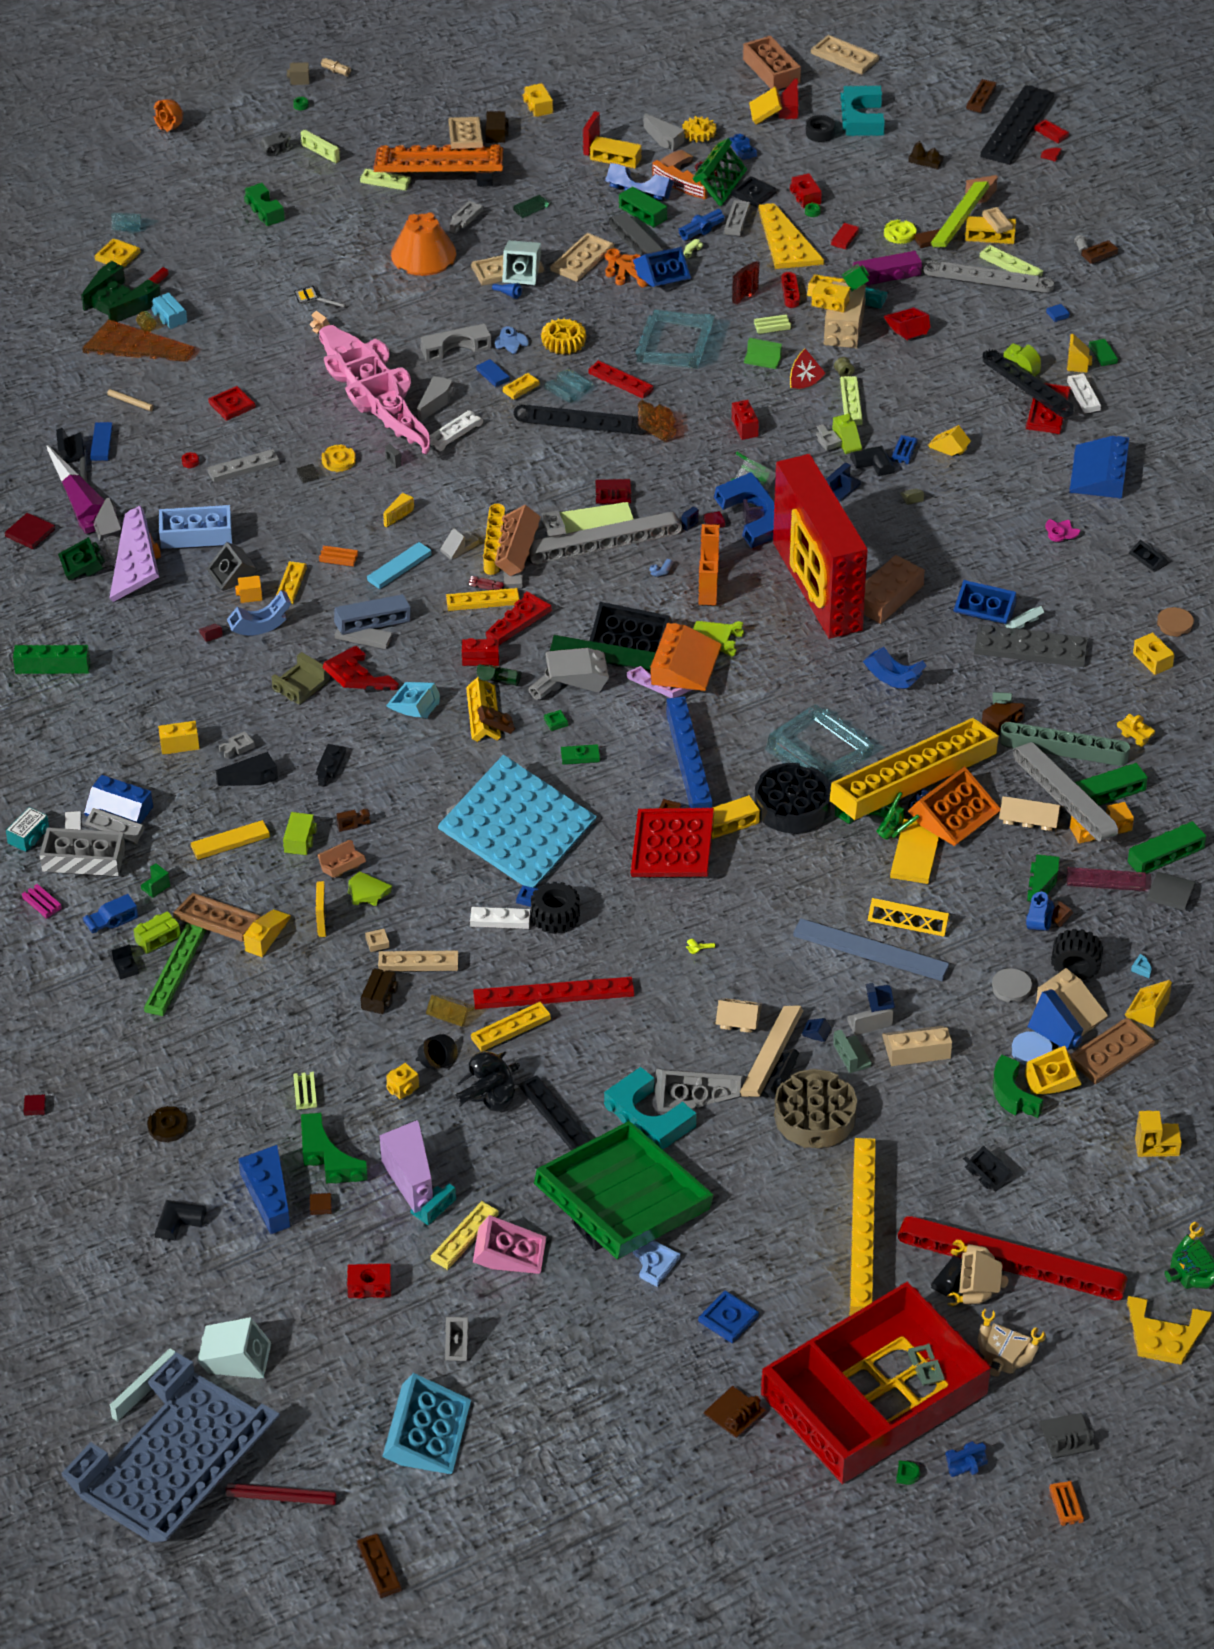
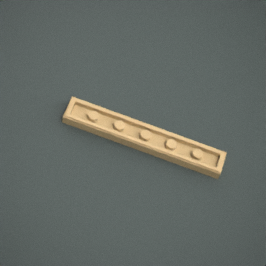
[740,1006,803,1097]

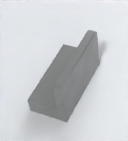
[847,1009,893,1036]

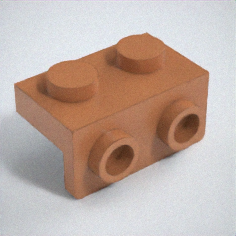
[318,840,366,877]

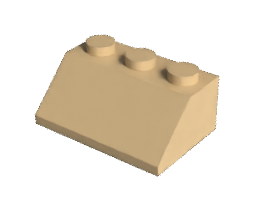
[999,796,1061,831]
[882,1026,952,1066]

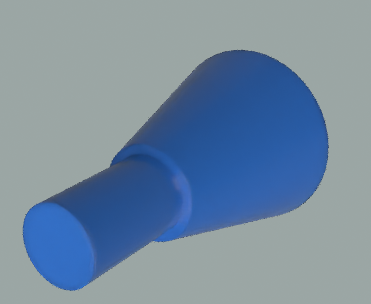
[492,283,522,299]

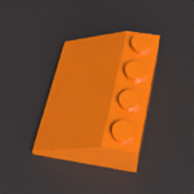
[651,623,721,691]
[908,766,1001,846]

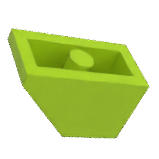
[832,414,862,454]

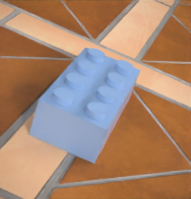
[159,505,232,549]

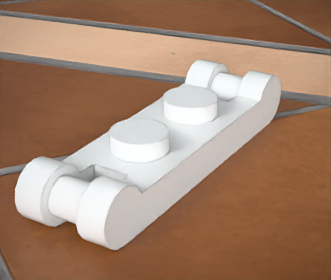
[429,410,483,451]

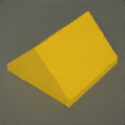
[1125,980,1172,1028]

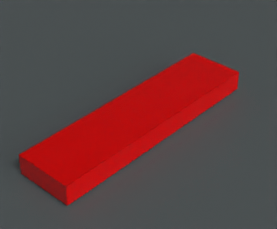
[588,360,653,399]

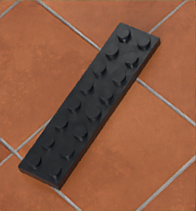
[980,85,1055,165]

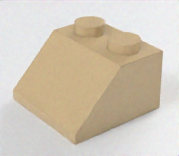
[716,998,762,1032]

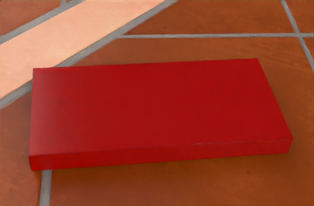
[1026,383,1071,434]

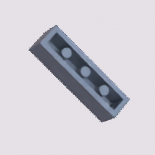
[334,594,411,635]

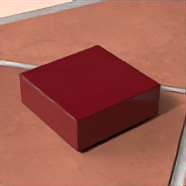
[703,511,725,528]
[23,1094,46,1116]

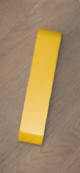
[483,504,505,575]

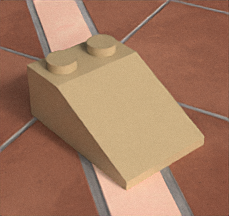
[1036,968,1108,1036]

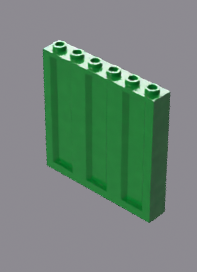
[534,1121,713,1260]

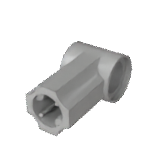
[529,668,561,700]

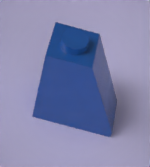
[1027,989,1084,1050]

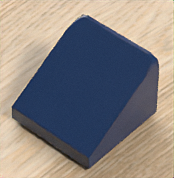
[802,1018,831,1042]

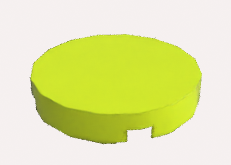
[884,220,916,244]

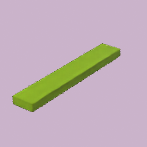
[931,181,990,247]

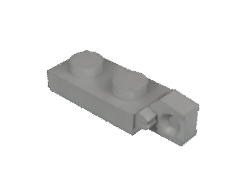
[450,201,483,233]

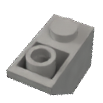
[94,498,123,541]

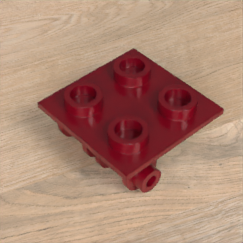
[595,479,631,504]

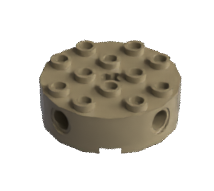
[774,1069,857,1148]

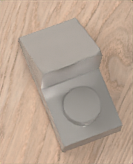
[440,528,479,560]

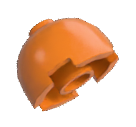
[153,99,183,132]

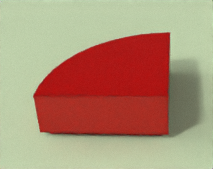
[1041,148,1062,162]

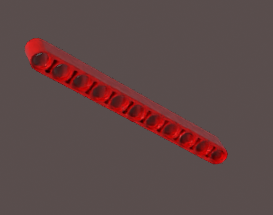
[897,1216,1128,1301]

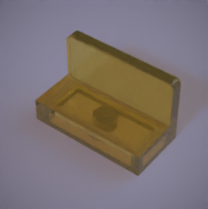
[426,995,475,1027]

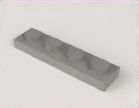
[208,449,280,483]

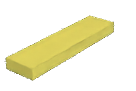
[431,1201,499,1270]

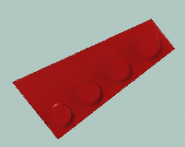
[486,591,552,645]

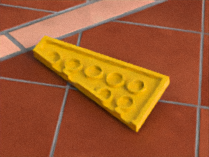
[759,203,824,269]

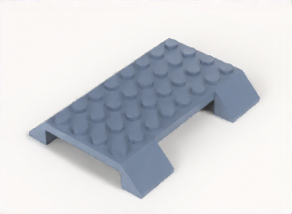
[62,1352,280,1542]

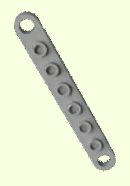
[923,260,1054,293]

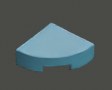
[1131,954,1152,978]

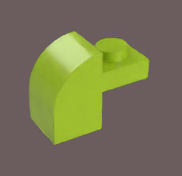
[1003,343,1041,376]

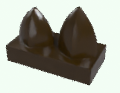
[908,141,944,170]

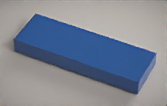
[90,422,113,461]

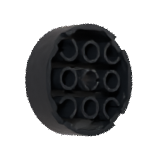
[755,763,831,834]

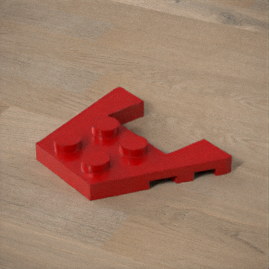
[322,646,399,690]

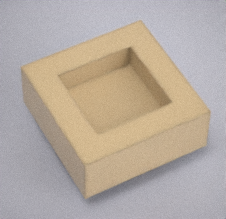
[365,929,390,952]

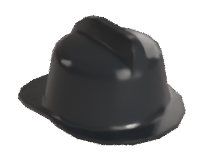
[415,1034,458,1069]

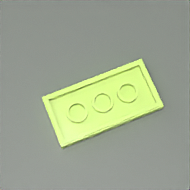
[559,502,634,534]

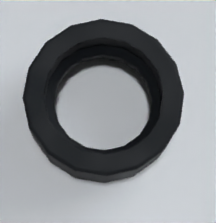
[806,115,836,142]

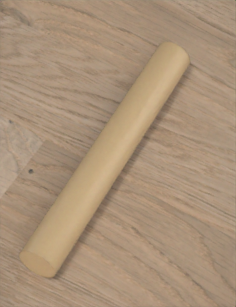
[107,389,154,411]

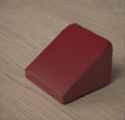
[199,623,223,642]

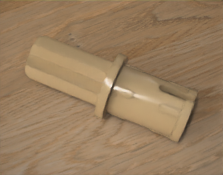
[321,58,351,77]

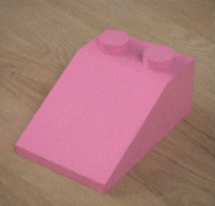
[473,1215,546,1274]

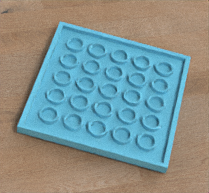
[438,755,597,888]

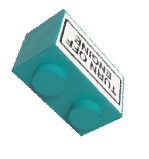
[6,807,49,852]

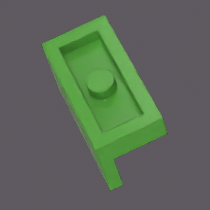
[744,338,782,369]

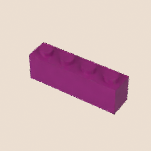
[853,251,922,286]

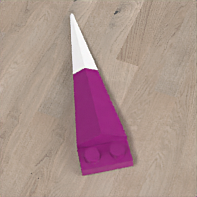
[47,445,118,534]

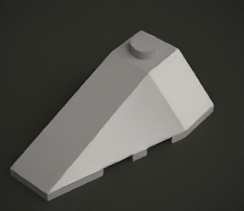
[655,1068,742,1112]

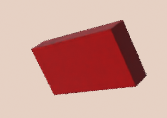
[1035,119,1069,144]
[831,223,859,249]

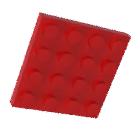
[630,808,715,877]

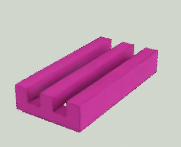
[22,884,62,919]

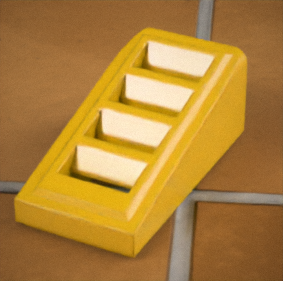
[383,493,414,527]

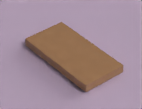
[173,893,261,942]
[1070,1017,1155,1085]

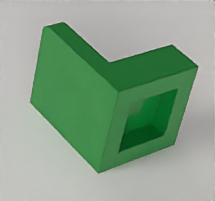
[140,863,170,898]

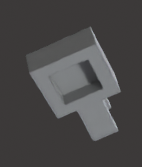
[816,424,842,451]

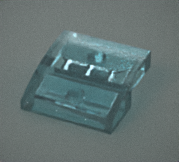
[544,369,594,403]

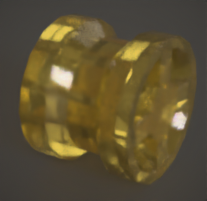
[136,311,157,332]

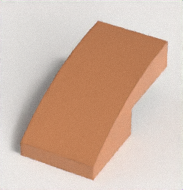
[660,150,693,170]

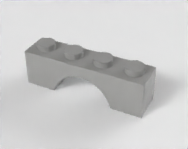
[420,324,491,362]

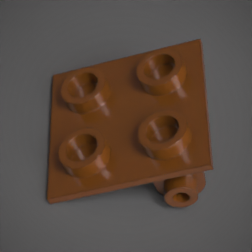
[703,1385,766,1438]

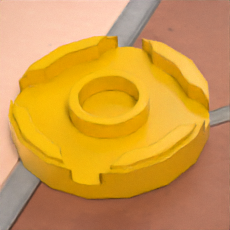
[321,445,356,472]

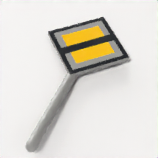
[294,285,345,307]

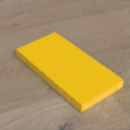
[890,819,939,884]

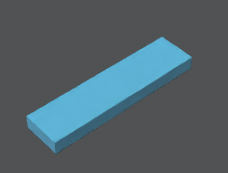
[367,542,432,589]

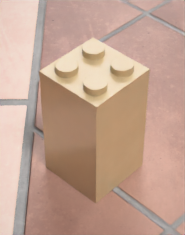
[824,281,866,348]

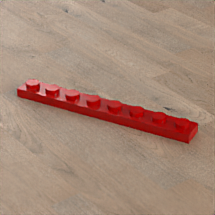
[473,977,634,1009]

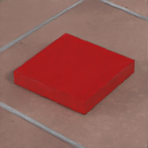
[583,111,600,156]
[208,386,256,421]

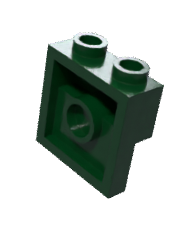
[58,537,105,581]

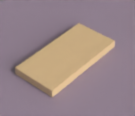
[811,35,879,74]
[448,117,483,149]
[550,233,614,282]
[471,255,544,286]

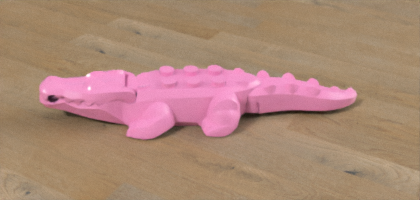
[319,325,430,455]

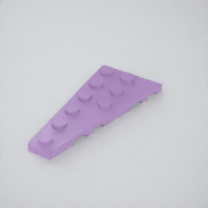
[109,506,159,602]

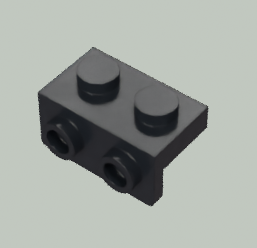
[963,1145,1013,1192]

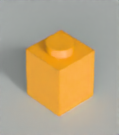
[235,575,262,603]

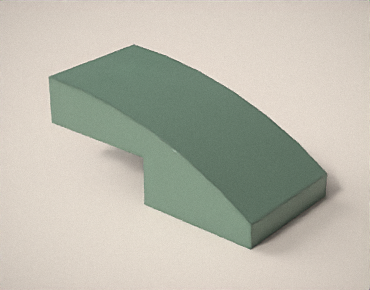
[908,1344,945,1386]

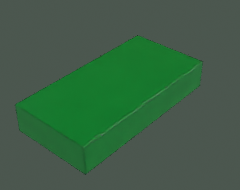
[1089,339,1118,367]

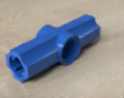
[679,209,725,241]

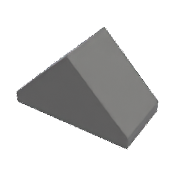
[445,1316,469,1361]

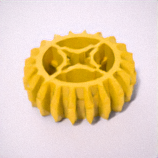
[541,318,586,355]

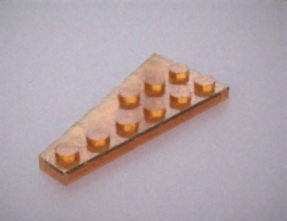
[82,319,196,362]

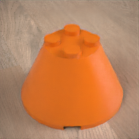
[391,213,456,276]

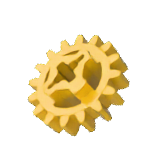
[682,116,716,142]

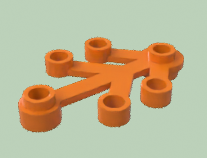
[605,248,648,287]

